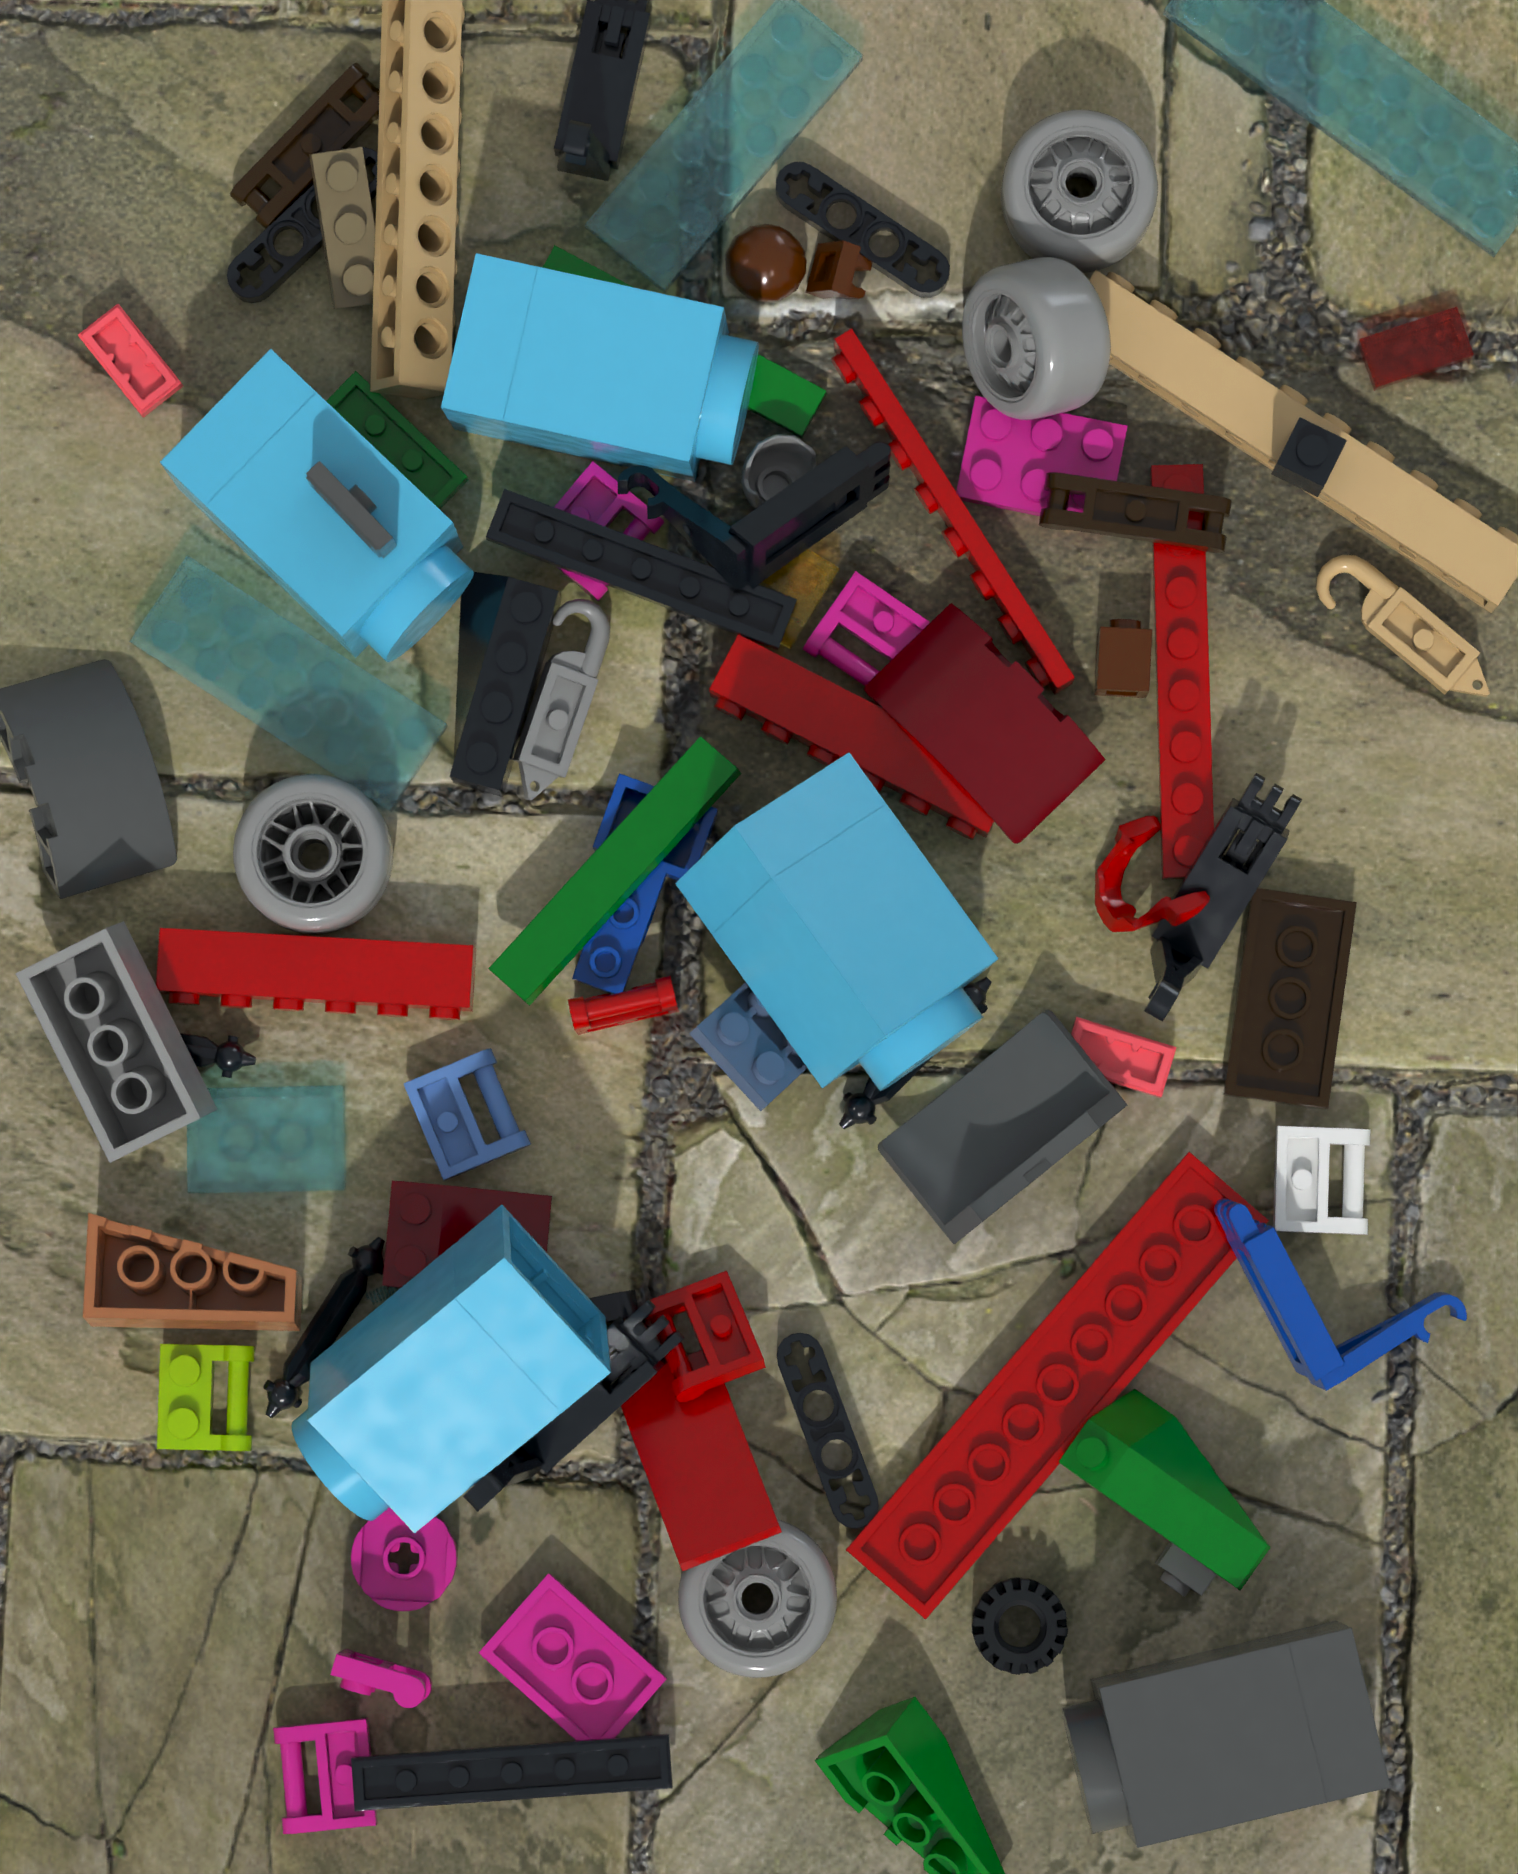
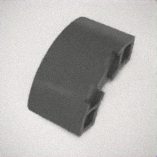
[0,659,177,899]
[878,1010,1127,1244]

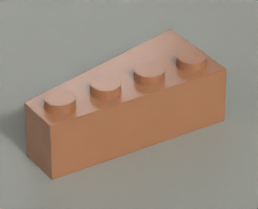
[83,1213,303,1331]

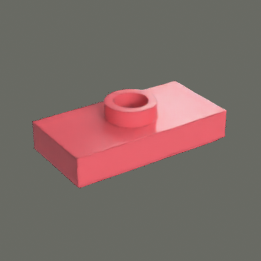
[78,304,184,418]
[1071,1017,1177,1098]

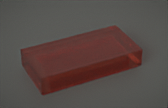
[1357,307,1474,391]

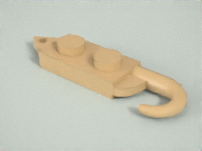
[1316,555,1490,697]

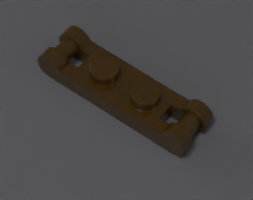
[230,63,379,229]
[1039,472,1232,553]

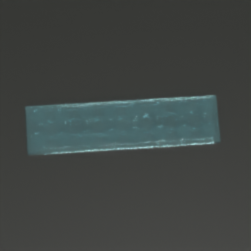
[1163,0,1518,257]

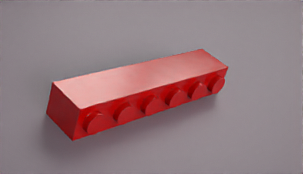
[709,634,994,840]
[156,928,477,1020]

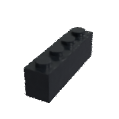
[450,572,561,797]

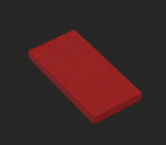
[621,1350,782,1571]

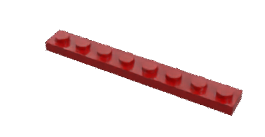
[831,328,1075,695]
[1150,464,1214,880]

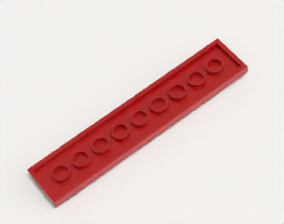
[846,1152,1269,1620]

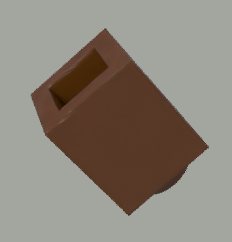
[1094,619,1152,698]

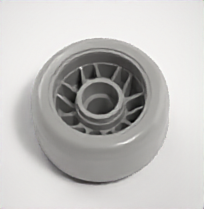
[1001,110,1158,273]
[962,257,1111,420]
[233,774,393,934]
[678,1519,837,1678]

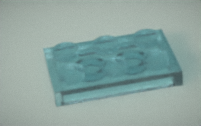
[187,1085,346,1194]

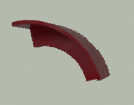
[864,603,1106,844]

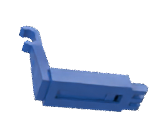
[1214,1198,1467,1391]

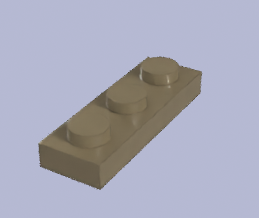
[309,147,375,309]

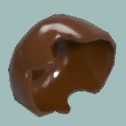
[725,224,807,302]

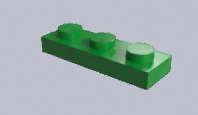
[326,371,468,509]

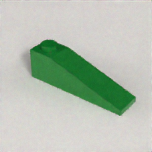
[1059,1389,1271,1591]
[815,1697,1005,1874]

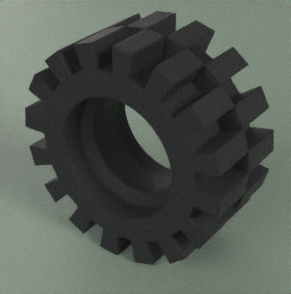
[971,1577,1068,1675]

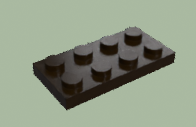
[1223,888,1357,1110]

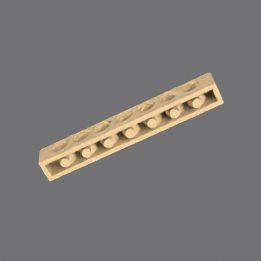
[370,0,465,400]

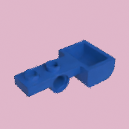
[572,773,718,994]

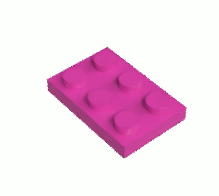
[956,396,1128,516]
[479,1573,667,1740]

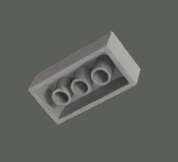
[15,921,217,1163]

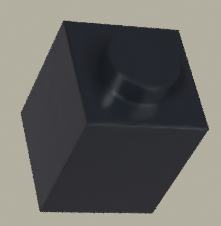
[1271,417,1347,497]

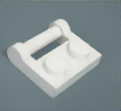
[1273,1126,1371,1235]

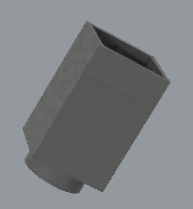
[1062,1620,1391,1848]

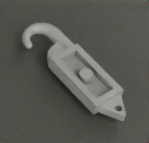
[513,599,611,800]

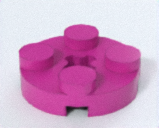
[351,1507,458,1611]

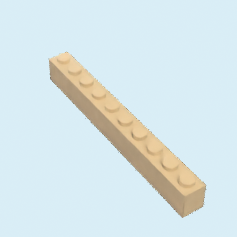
[1089,270,1518,613]

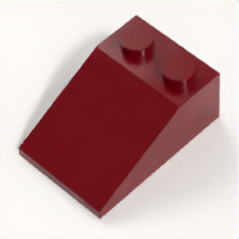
[382,1180,552,1288]

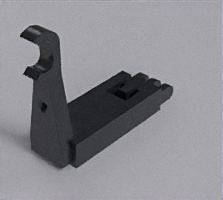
[554,0,651,181]
[618,442,891,588]
[1144,773,1302,1022]
[463,1299,684,1512]

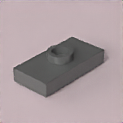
[306,461,397,559]

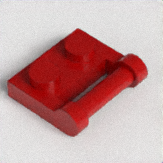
[568,976,679,1035]
[644,1271,766,1402]

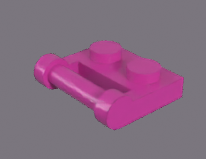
[554,461,665,601]
[803,571,930,686]
[330,1649,432,1708]
[273,1718,378,1834]

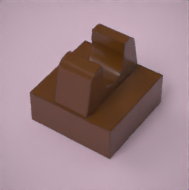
[805,240,872,299]

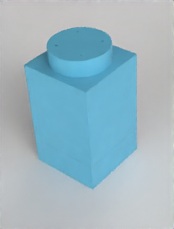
[441,253,759,482]
[160,349,474,662]
[675,752,998,1091]
[291,1205,611,1533]

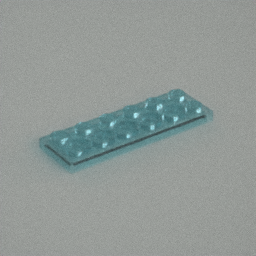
[585,0,863,293]
[130,555,448,812]

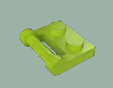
[157,1344,255,1451]

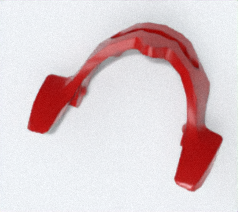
[1095,816,1210,932]

